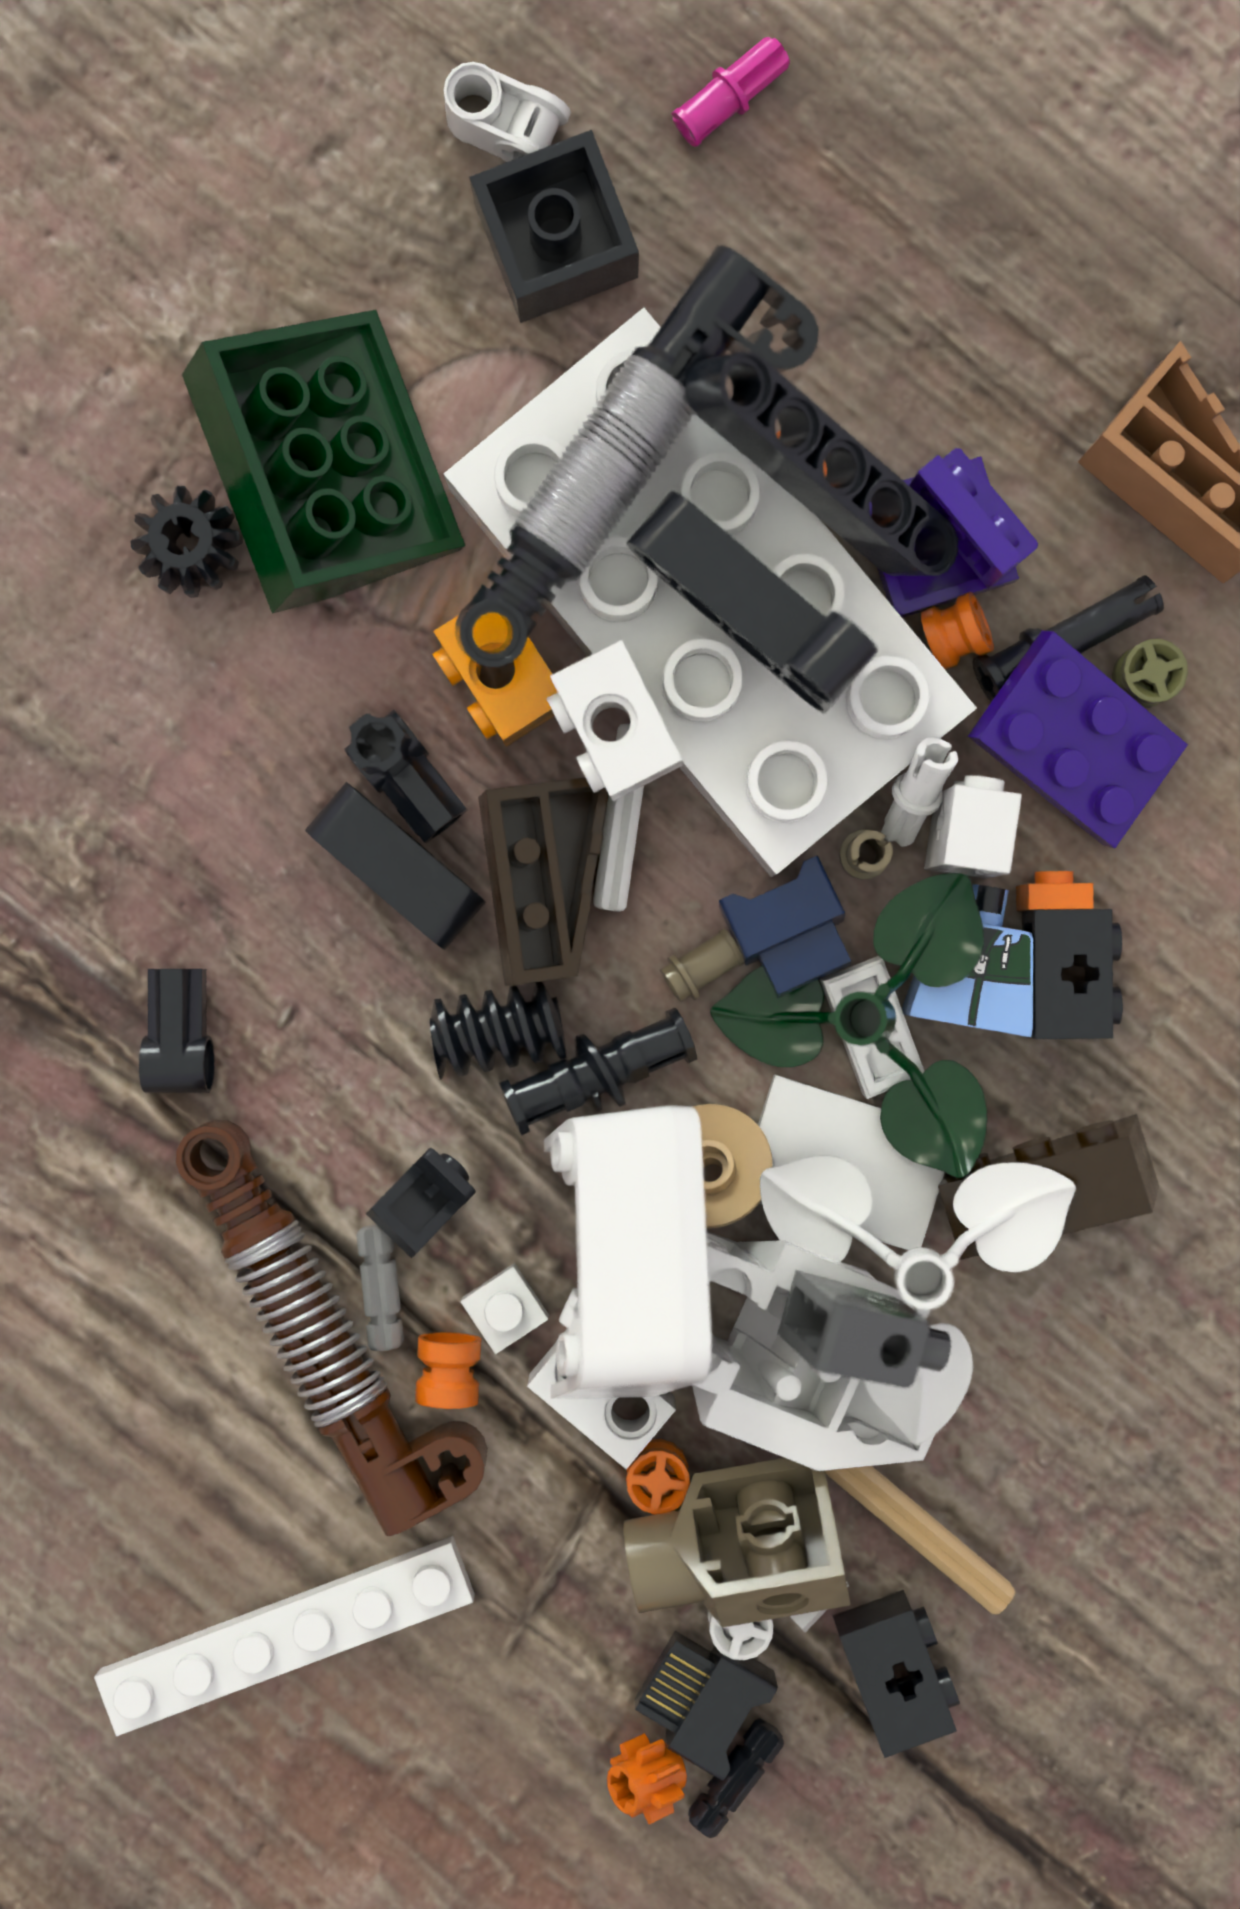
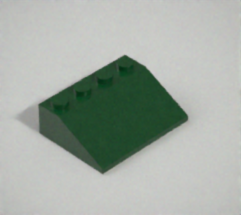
[182,310,465,614]

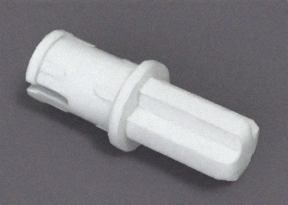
[881,737,958,847]

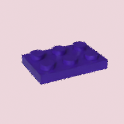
[968,630,1188,848]

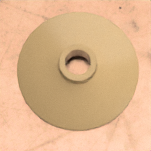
[693,1104,773,1229]

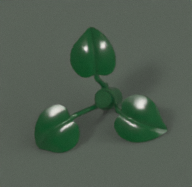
[710,873,988,1178]

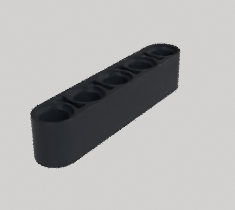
[686,351,958,576]

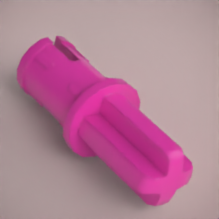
[671,37,790,147]

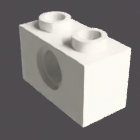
[546,640,683,801]

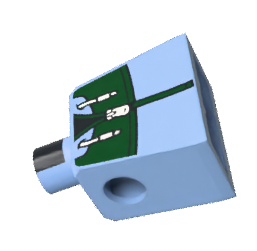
[902,884,1033,1037]

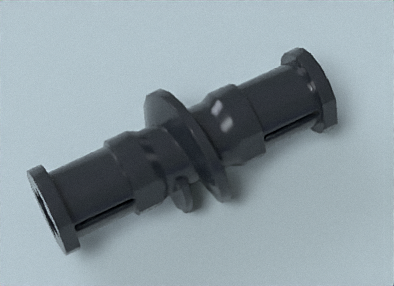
[499,1008,698,1136]

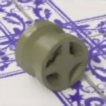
[1112,638,1188,708]

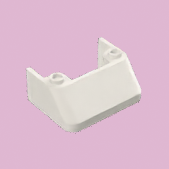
[544,1106,712,1399]

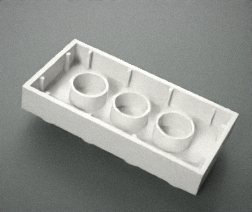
[444,307,977,877]

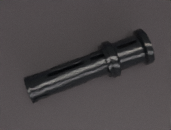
[972,575,1164,702]

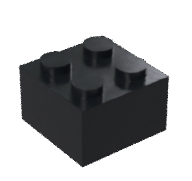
[469,130,639,323]

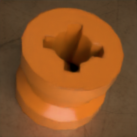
[921,591,994,670]
[626,1439,690,1515]

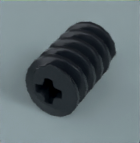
[430,981,567,1079]

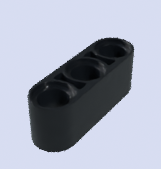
[305,782,486,950]

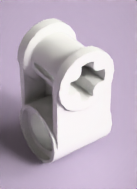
[444,62,571,162]

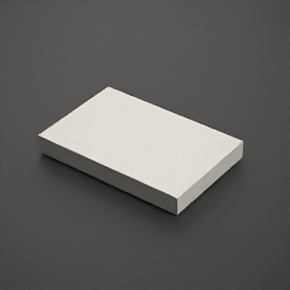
[758,1074,945,1250]

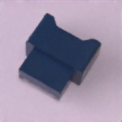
[719,856,851,999]

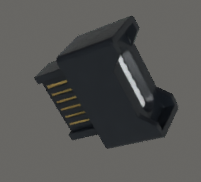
[635,1631,778,1781]

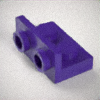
[909,448,1038,589]

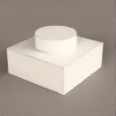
[460,1263,549,1354]

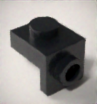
[366,1148,476,1258]

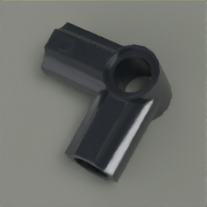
[344,710,468,843]

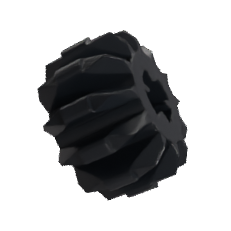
[130,486,243,598]

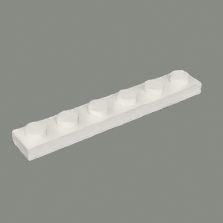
[94,1536,475,1737]

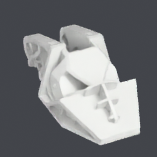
[559,1231,935,1471]

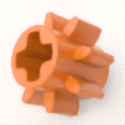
[607,1733,687,1824]

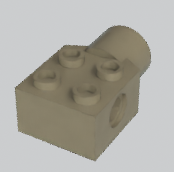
[624,1458,851,1628]

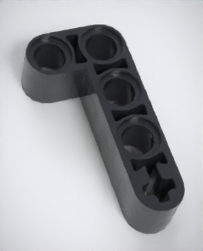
[626,491,878,713]

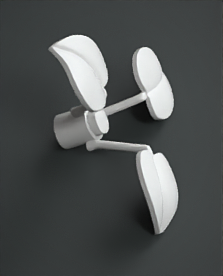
[760,1155,1076,1445]

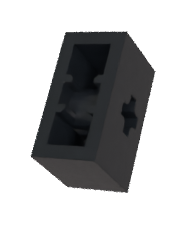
[1022,909,1123,1039]
[833,1590,960,1758]

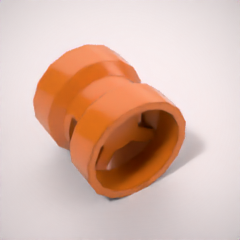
[415,1332,482,1409]

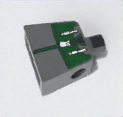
[777,1270,951,1388]

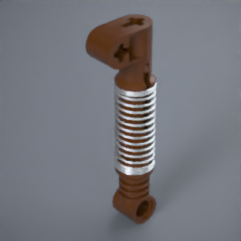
[176,1120,488,1536]

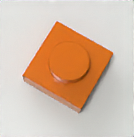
[1016,871,1094,911]

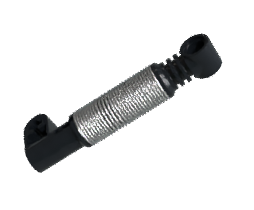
[455,245,819,667]

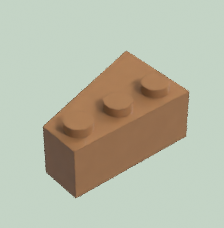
[1078,340,1240,584]

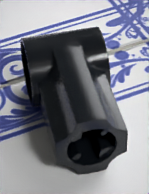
[139,969,215,1093]

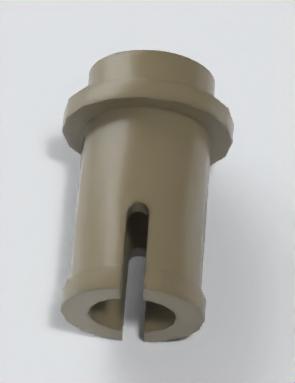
[839,829,893,879]
[660,928,745,1002]

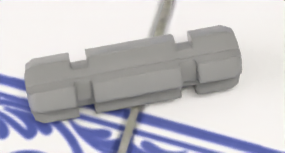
[356,1225,404,1351]

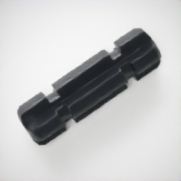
[688,1719,784,1838]

